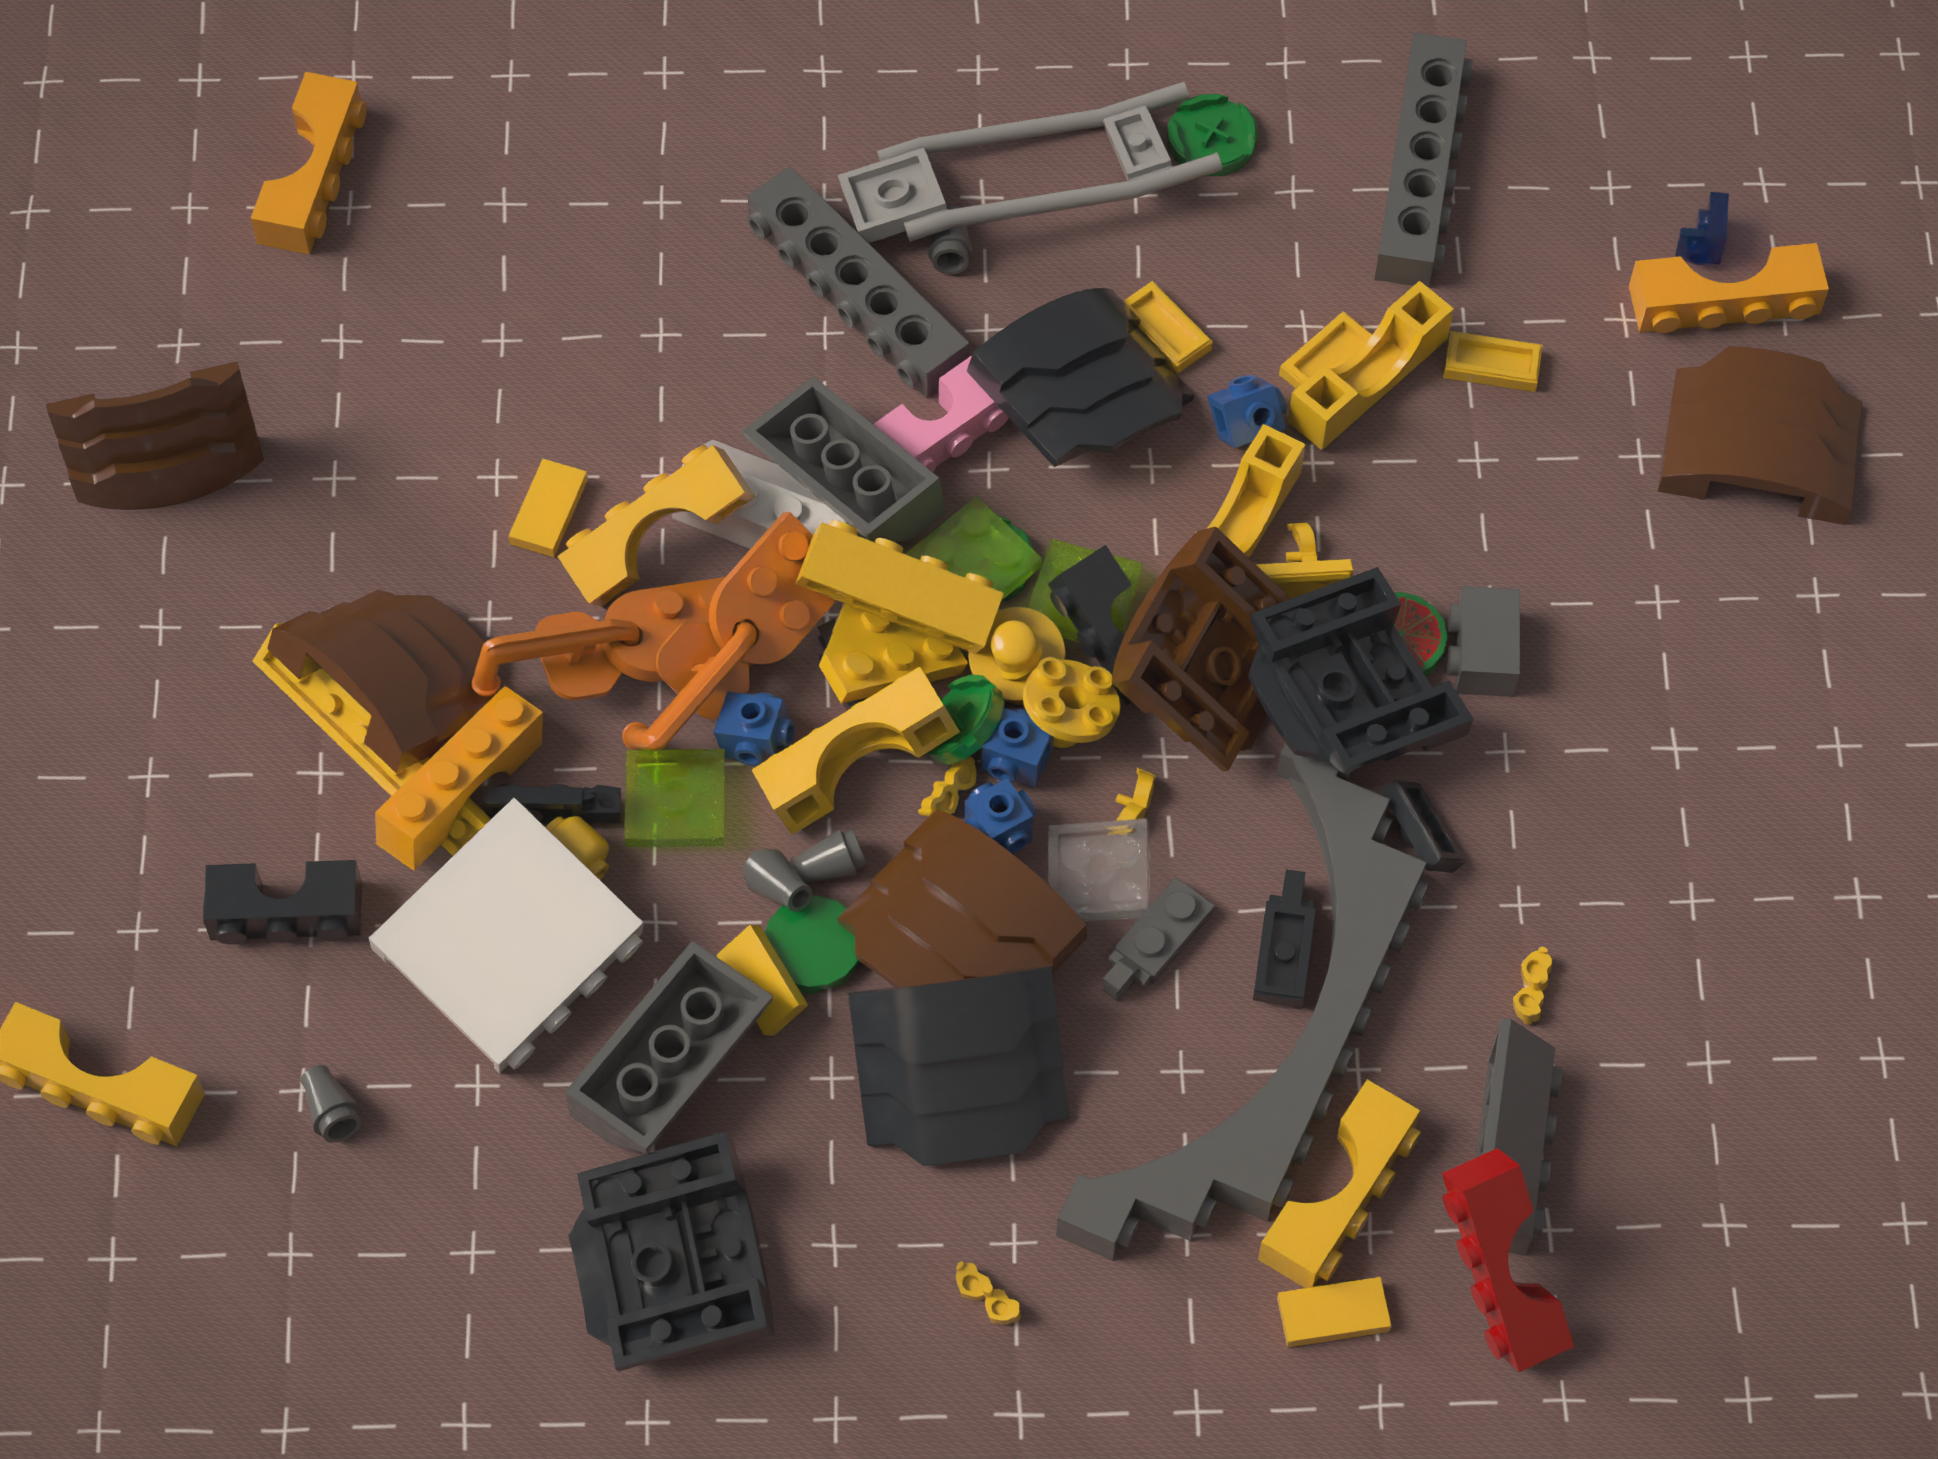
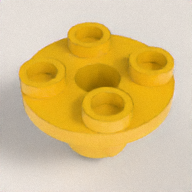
[968,607,1066,705]
[1023,657,1120,748]

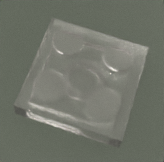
[1048,819,1150,921]

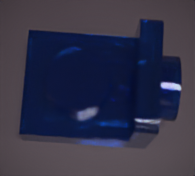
[1675,192,1729,265]

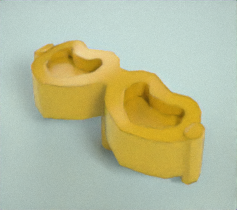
[1285,523,1317,562]
[918,756,976,817]
[1107,768,1156,839]
[1513,947,1552,1025]
[956,1261,1021,1325]

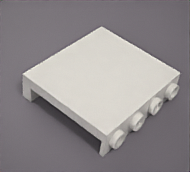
[369,798,643,1074]

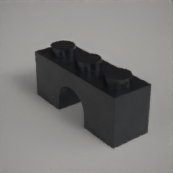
[1047,545,1132,705]
[203,860,362,945]

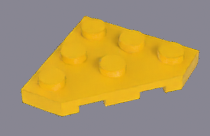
[819,603,968,704]

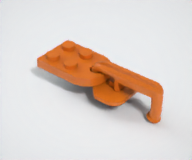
[622,512,837,751]
[472,577,753,701]

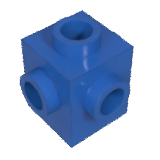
[1207,375,1287,448]
[714,691,795,766]
[980,708,1054,788]
[964,778,1036,854]

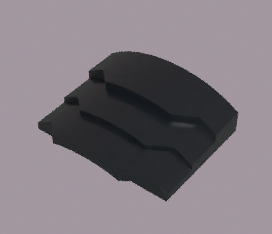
[967,288,1195,467]
[1248,567,1474,774]
[847,966,1070,1166]
[568,1131,774,1372]

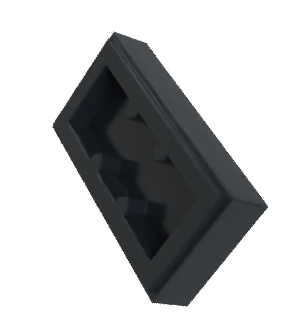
[1381,780,1465,873]

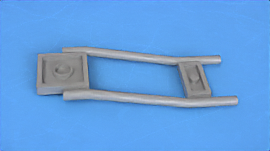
[838,82,1222,243]

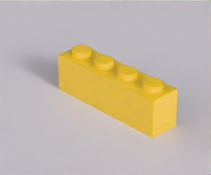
[795,520,1004,654]

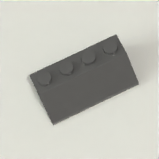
[743,376,946,541]
[565,940,773,1153]
[1476,1018,1562,1256]

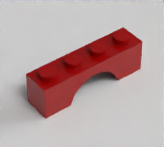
[1442,1148,1575,1372]

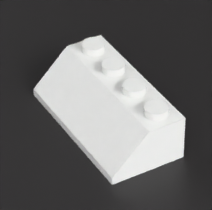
[672,439,868,549]

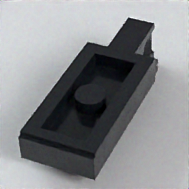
[482,783,622,827]
[1253,869,1316,1008]

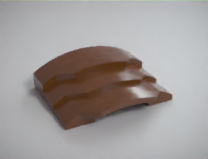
[1658,346,1862,525]
[46,361,264,510]
[1112,527,1291,772]
[267,590,496,773]
[837,809,1087,988]

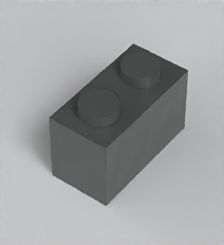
[1447,586,1520,697]

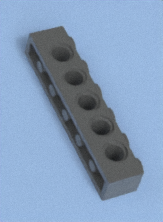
[1374,32,1473,288]
[747,166,969,398]

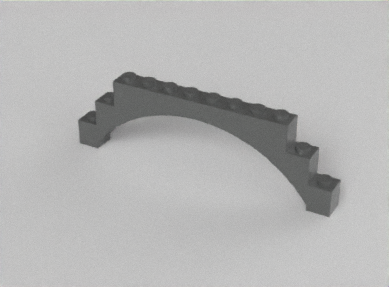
[1056,743,1430,1261]

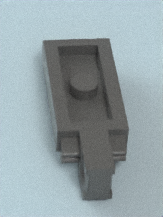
[1102,877,1215,1002]

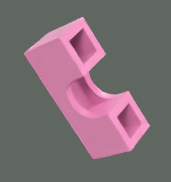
[873,356,1009,472]

